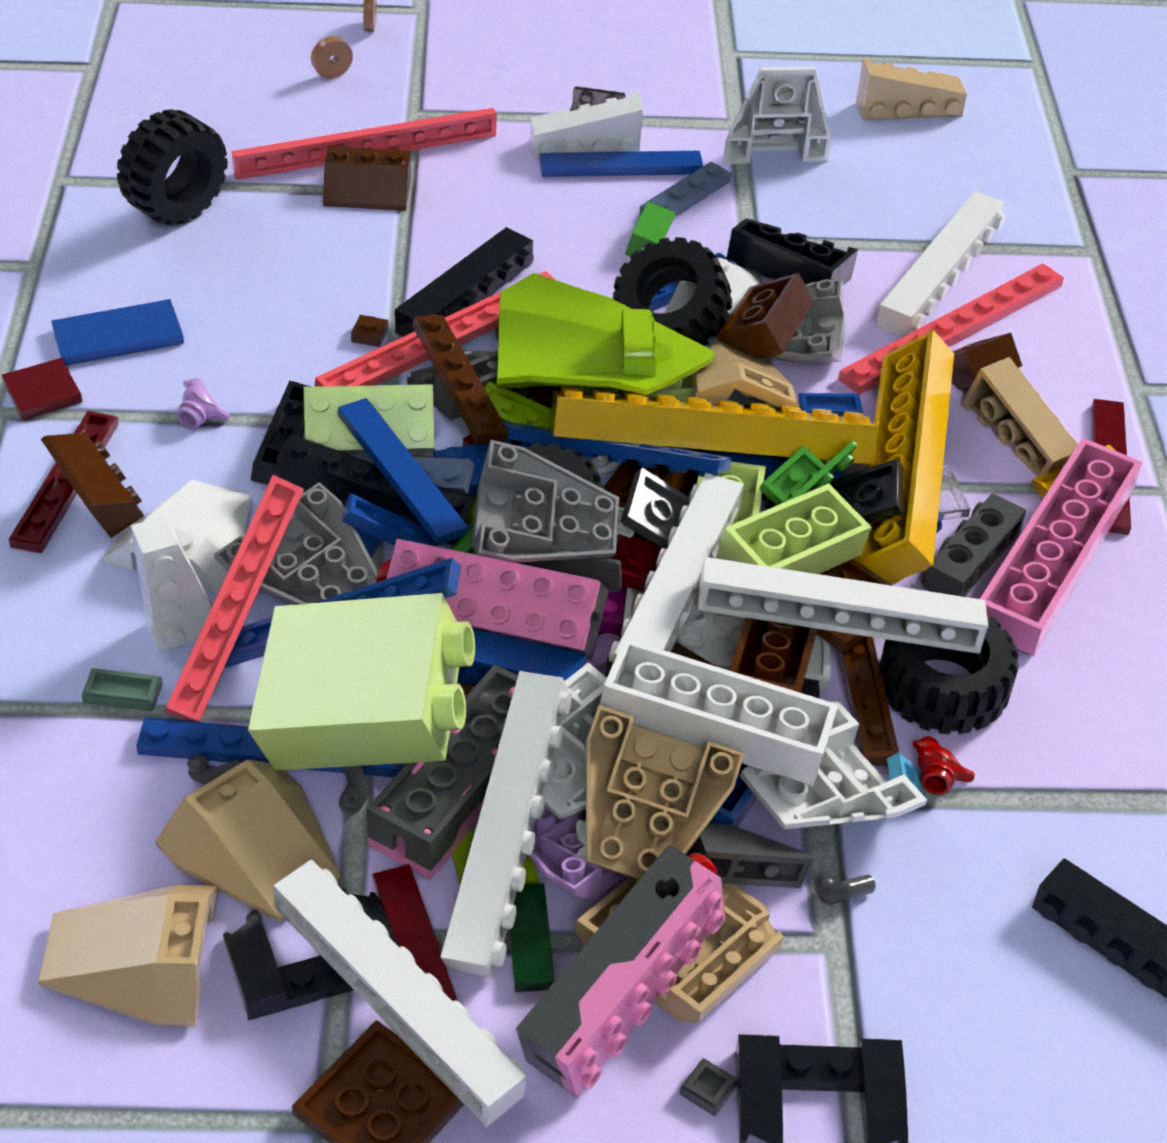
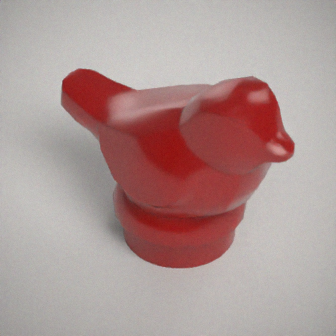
[912,736,975,795]

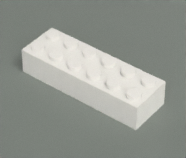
[600,638,838,786]

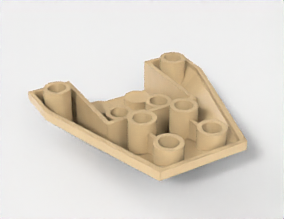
[693,338,800,411]
[586,705,745,880]
[156,759,342,922]
[38,884,218,1026]

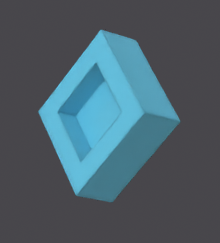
[887,752,925,797]

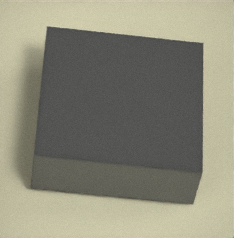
[680,1058,738,1117]

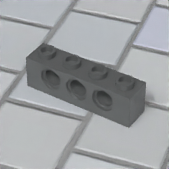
[923,493,1026,597]

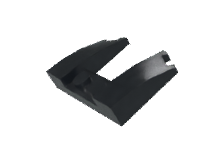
[251,380,312,485]
[223,888,399,1021]
[735,1034,908,1143]

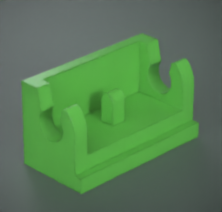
[625,202,676,256]

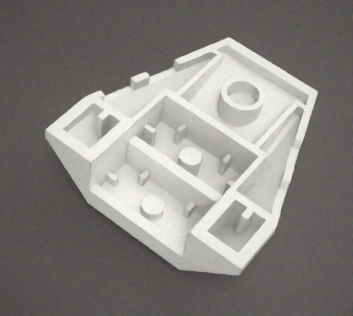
[723,66,832,164]
[102,480,251,594]
[542,663,607,819]
[740,700,927,829]

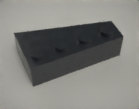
[726,218,859,286]

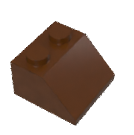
[951,332,1023,390]

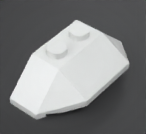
[664,257,761,315]

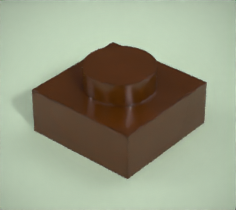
[351,315,389,347]

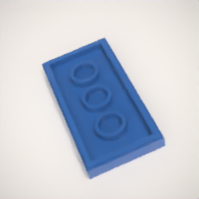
[51,299,184,365]

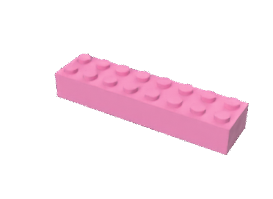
[980,437,1143,656]

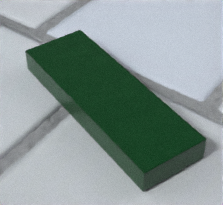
[509,883,555,992]

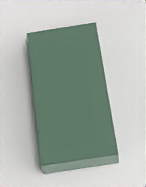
[81,668,163,711]

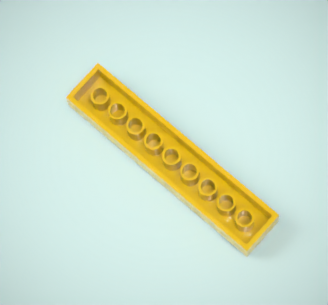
[855,330,954,585]
[550,386,879,465]

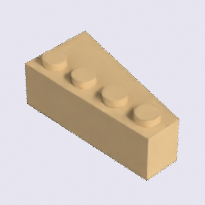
[856,58,967,120]
[961,357,1078,477]

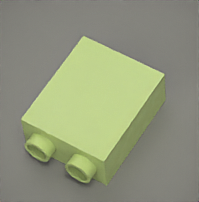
[248,593,475,771]

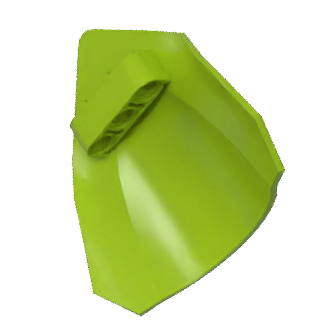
[496,273,714,395]

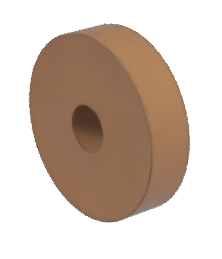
[363,0,377,31]
[311,36,353,79]

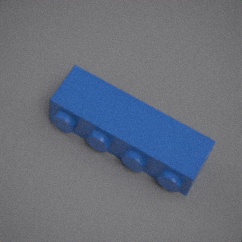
[457,629,587,686]

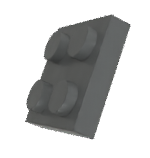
[620,468,690,549]

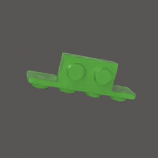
[759,441,858,505]

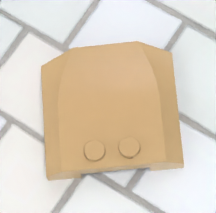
[575,877,784,1023]

